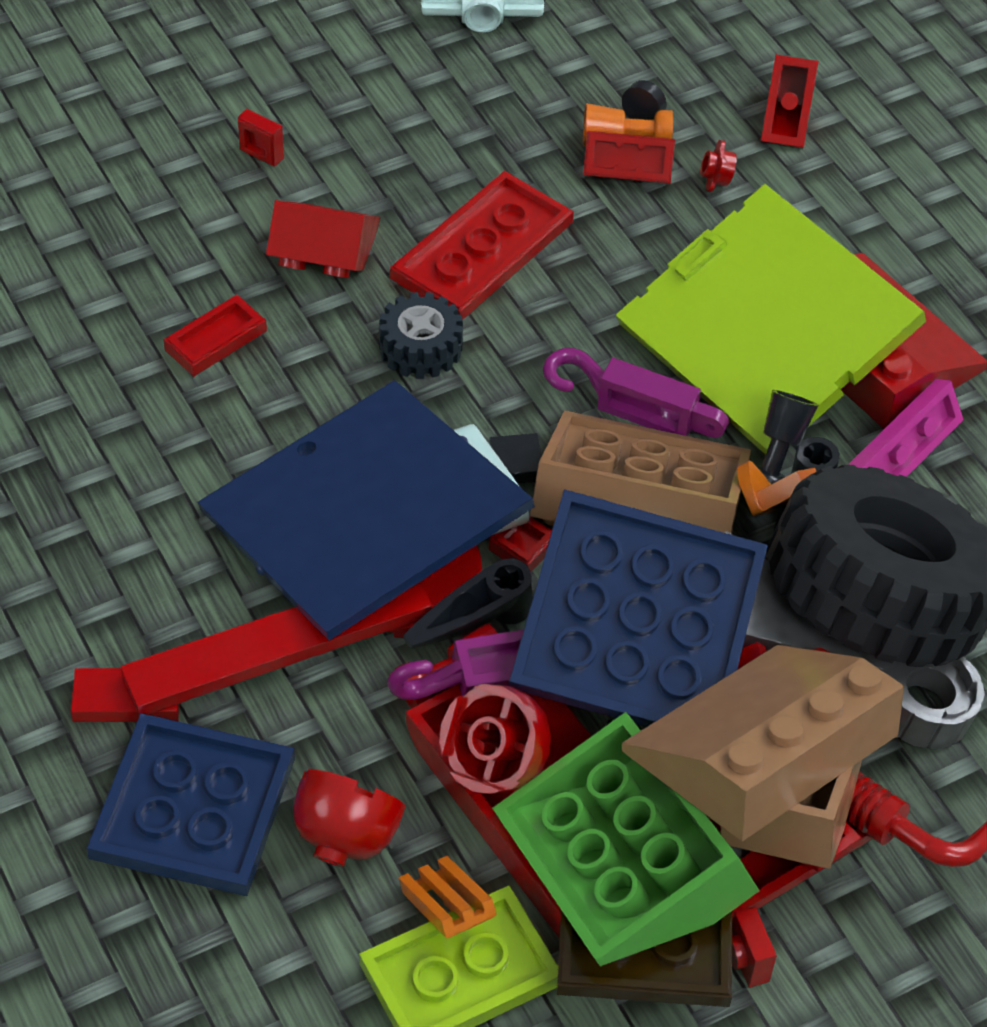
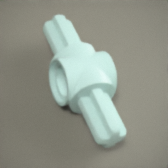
[421,0,544,33]

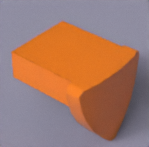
[737,460,817,517]

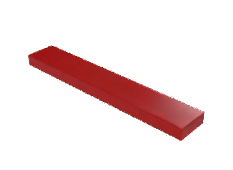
[120,582,432,716]

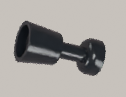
[756,389,818,484]

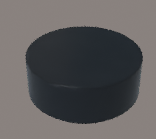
[622,80,667,120]

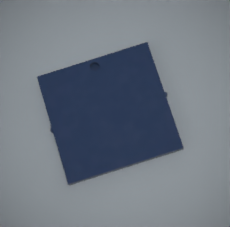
[198,380,535,641]

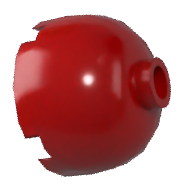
[439,684,551,794]
[293,769,406,867]

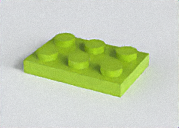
[359,885,558,1027]

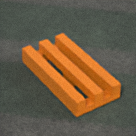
[398,856,497,938]

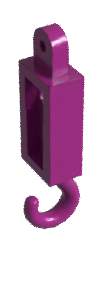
[542,348,729,438]
[387,630,524,700]

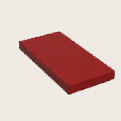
[390,170,574,319]

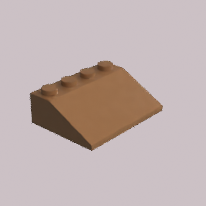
[530,410,751,534]
[622,645,904,842]

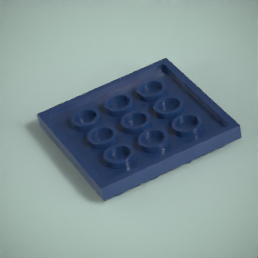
[509,489,768,727]

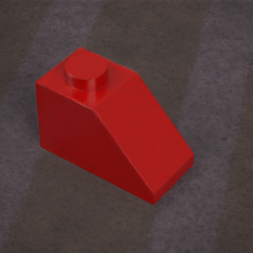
[761,54,819,148]

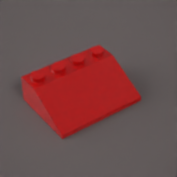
[841,253,987,429]

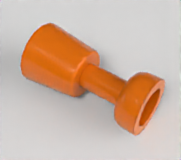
[583,103,673,147]

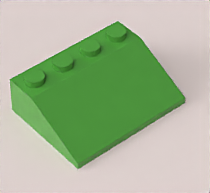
[492,712,760,966]

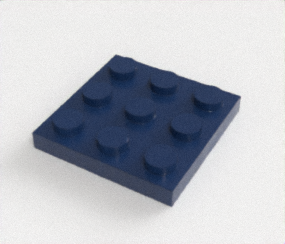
[87,713,295,896]

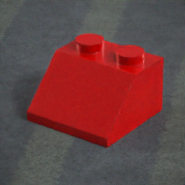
[266,200,380,278]

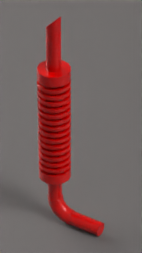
[847,771,987,867]

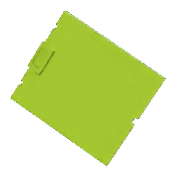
[615,184,927,454]

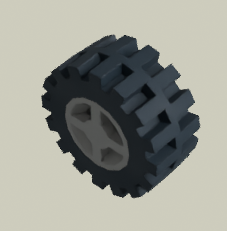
[379,292,463,379]

